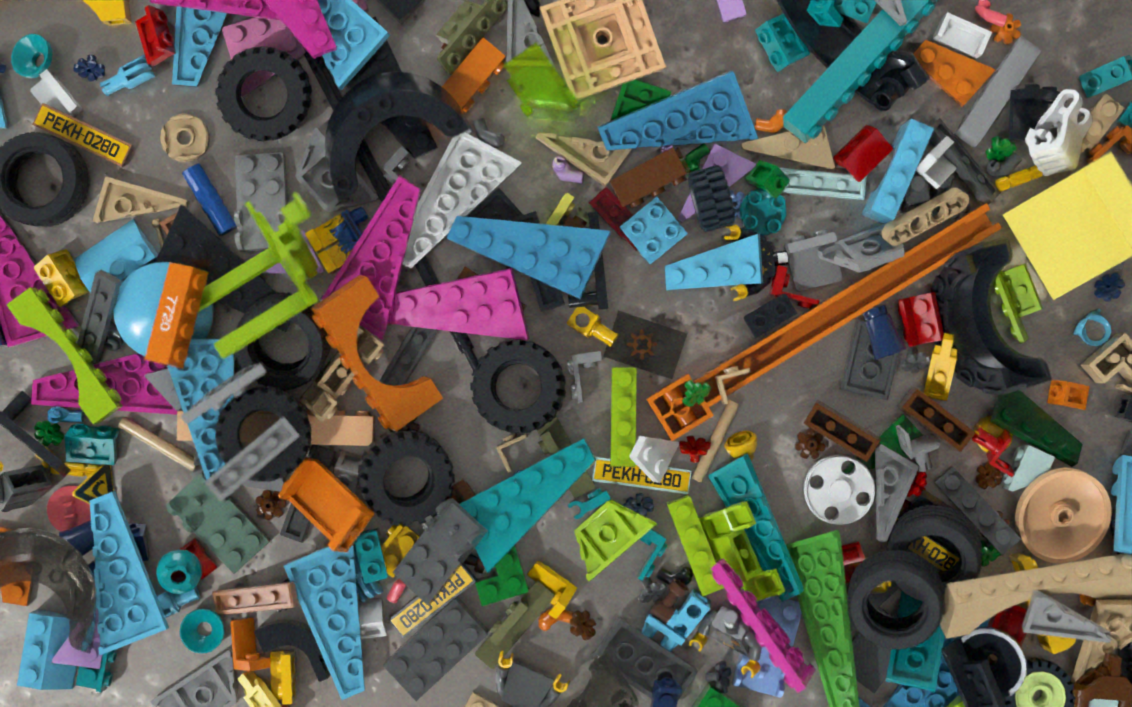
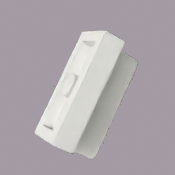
[30,69,83,117]
[916,136,957,189]
[358,598,387,640]

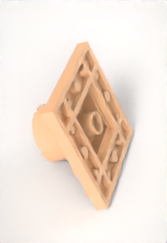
[540,0,666,102]

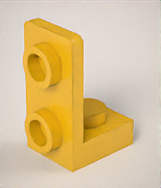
[527,561,577,619]

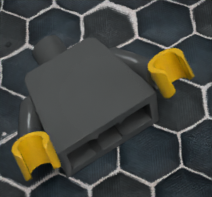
[495,651,570,707]

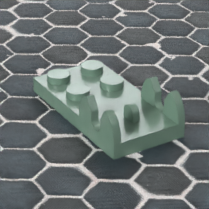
[166,471,271,574]

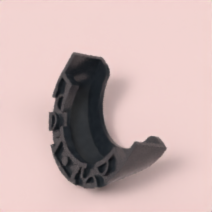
[325,72,473,202]
[930,237,1052,394]

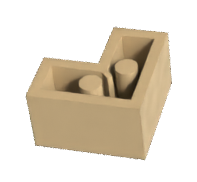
[1080,333,1132,385]

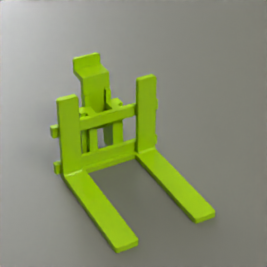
[198,193,319,359]

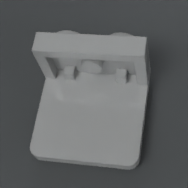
[784,229,842,291]

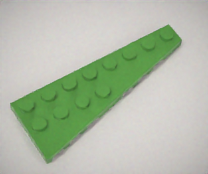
[786,530,859,707]

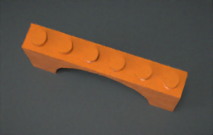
[311,275,443,432]

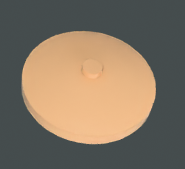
[1015,468,1112,563]

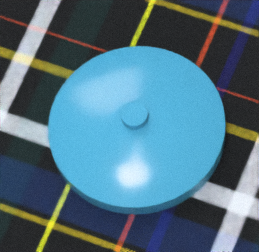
[113,262,214,356]

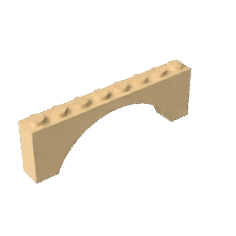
[940,553,1132,638]

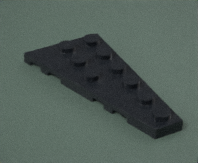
[319,16,438,159]

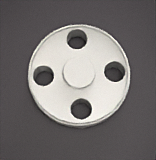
[803,454,875,525]

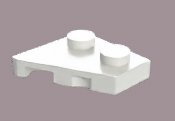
[629,436,679,483]

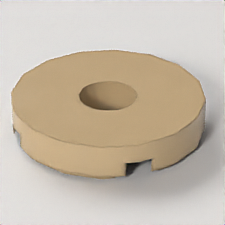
[160,114,210,163]

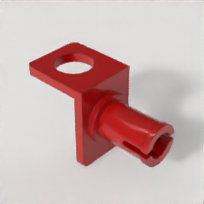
[972,427,1014,477]

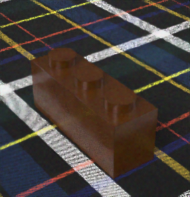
[610,147,691,209]
[897,388,975,452]
[803,400,881,462]

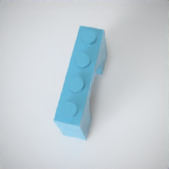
[861,119,934,224]

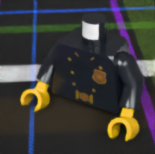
[724,225,788,301]

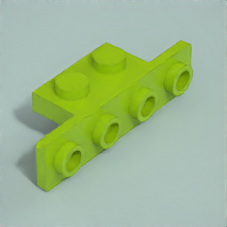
[993,263,1043,344]

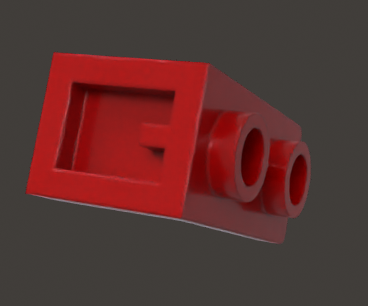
[769,265,820,309]

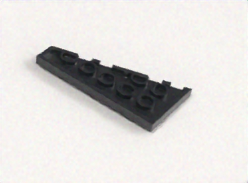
[155,204,291,332]

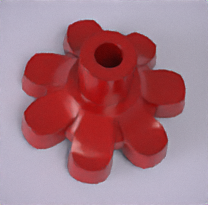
[679,436,711,463]
[906,471,927,497]

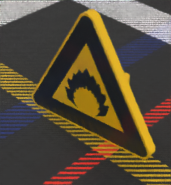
[72,464,114,504]

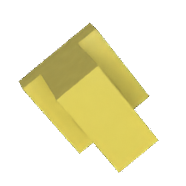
[1003,152,1132,300]

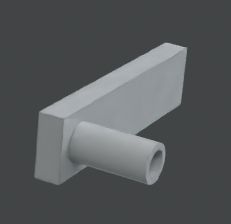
[204,417,300,501]

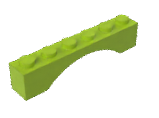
[6,287,123,424]

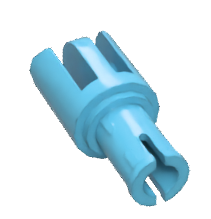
[100,55,156,96]
[354,547,384,602]
[157,587,200,618]

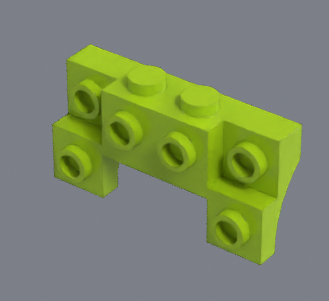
[699,501,785,606]

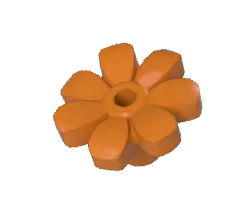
[990,13,1021,45]

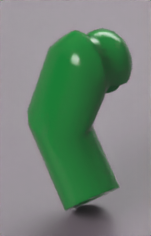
[685,143,710,176]

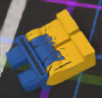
[304,207,369,274]

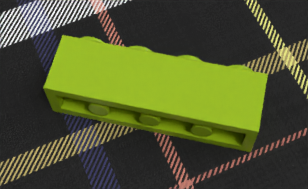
[610,367,637,467]
[666,494,724,596]

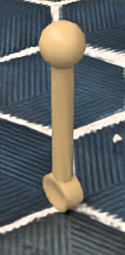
[152,218,164,248]

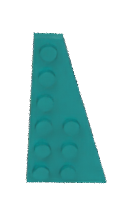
[460,439,596,573]

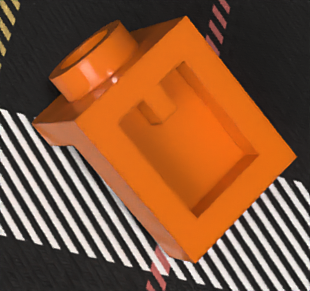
[1047,380,1090,410]

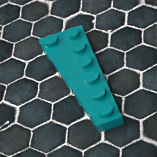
[708,454,804,602]

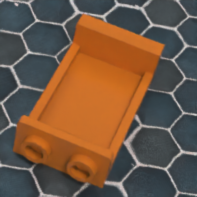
[278,458,375,552]

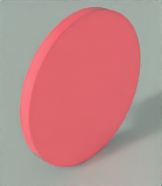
[47,485,91,531]

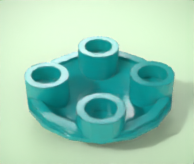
[740,188,786,235]

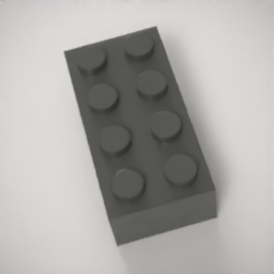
[383,596,489,701]

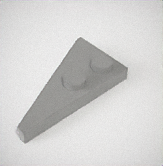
[1022,590,1111,643]

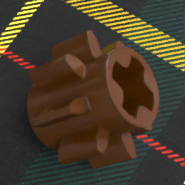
[626,329,657,360]

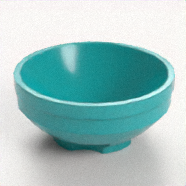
[11,34,53,78]
[156,549,202,594]
[180,609,225,654]

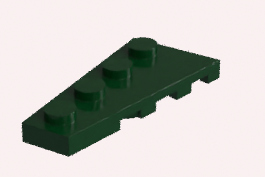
[990,390,1083,467]

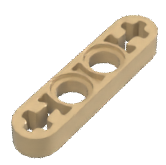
[882,188,969,246]

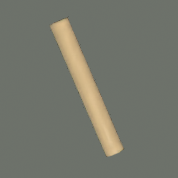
[691,400,739,483]
[118,417,197,471]

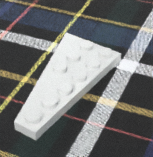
[403,132,522,269]

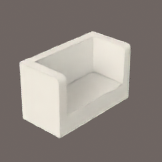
[932,12,992,59]

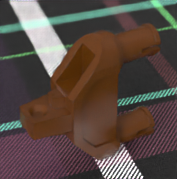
[1072,653,1132,707]

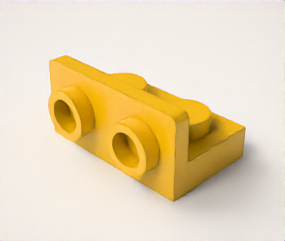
[34,249,89,307]
[380,523,420,578]
[270,650,297,704]

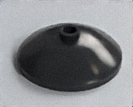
[960,627,1027,698]

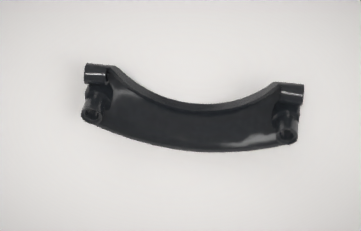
[777,0,930,111]

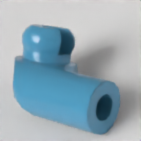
[47,406,84,423]

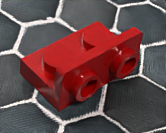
[898,292,944,347]

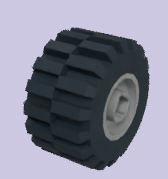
[688,165,735,232]

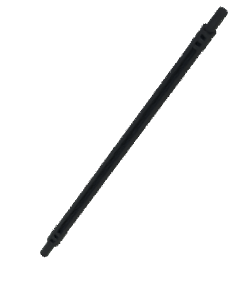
[303,47,479,370]

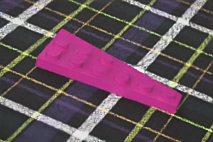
[321,176,421,340]
[0,213,80,347]
[388,268,530,341]
[31,353,179,415]
[711,558,816,693]

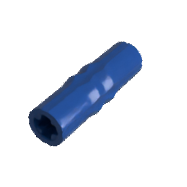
[182,163,237,236]

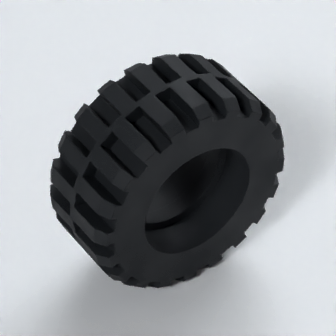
[215,47,312,142]
[470,339,566,433]
[215,387,312,482]
[358,428,455,527]

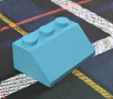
[73,219,158,292]
[17,609,83,690]

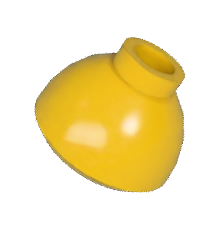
[724,431,758,461]

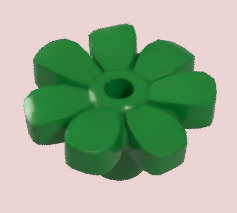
[985,136,1017,162]
[682,380,711,407]
[34,420,64,447]
[981,540,1001,567]

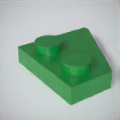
[610,79,671,121]

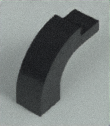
[254,620,331,682]

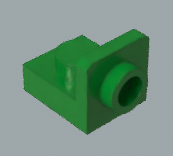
[745,160,790,199]

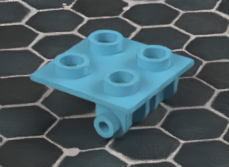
[619,197,688,265]

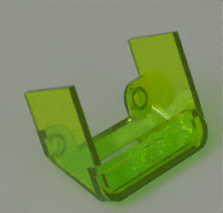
[503,42,580,122]

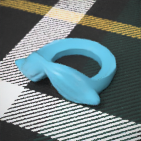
[1073,308,1112,346]

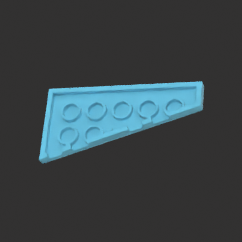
[167,339,234,480]

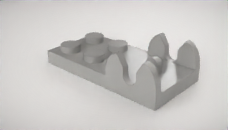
[234,152,287,252]

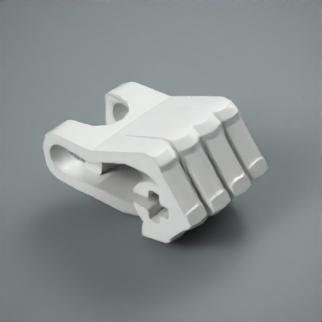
[1025,89,1092,176]

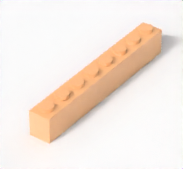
[177,409,376,446]

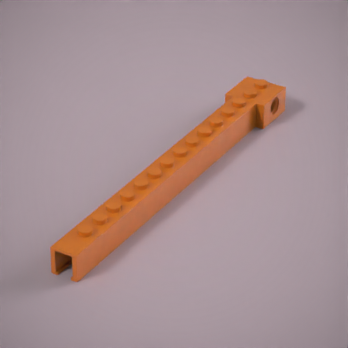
[646,203,1002,441]

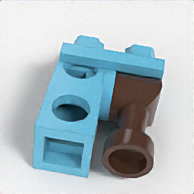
[642,579,711,652]

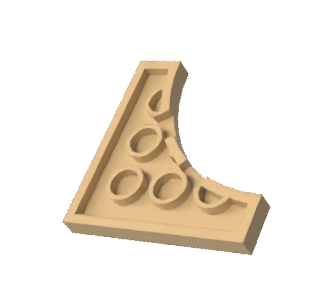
[1071,599,1132,684]

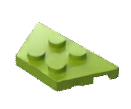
[574,500,657,581]

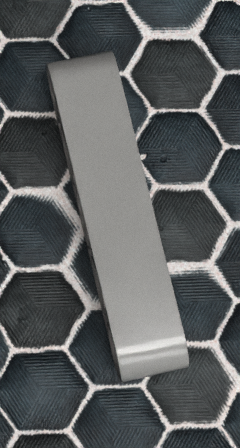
[954,36,1041,148]

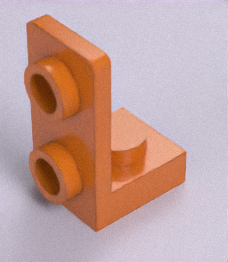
[1086,125,1132,164]
[231,617,271,672]

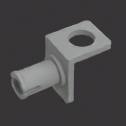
[896,425,940,472]

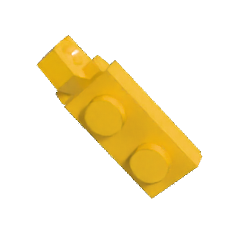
[923,333,957,401]

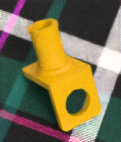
[567,307,619,347]

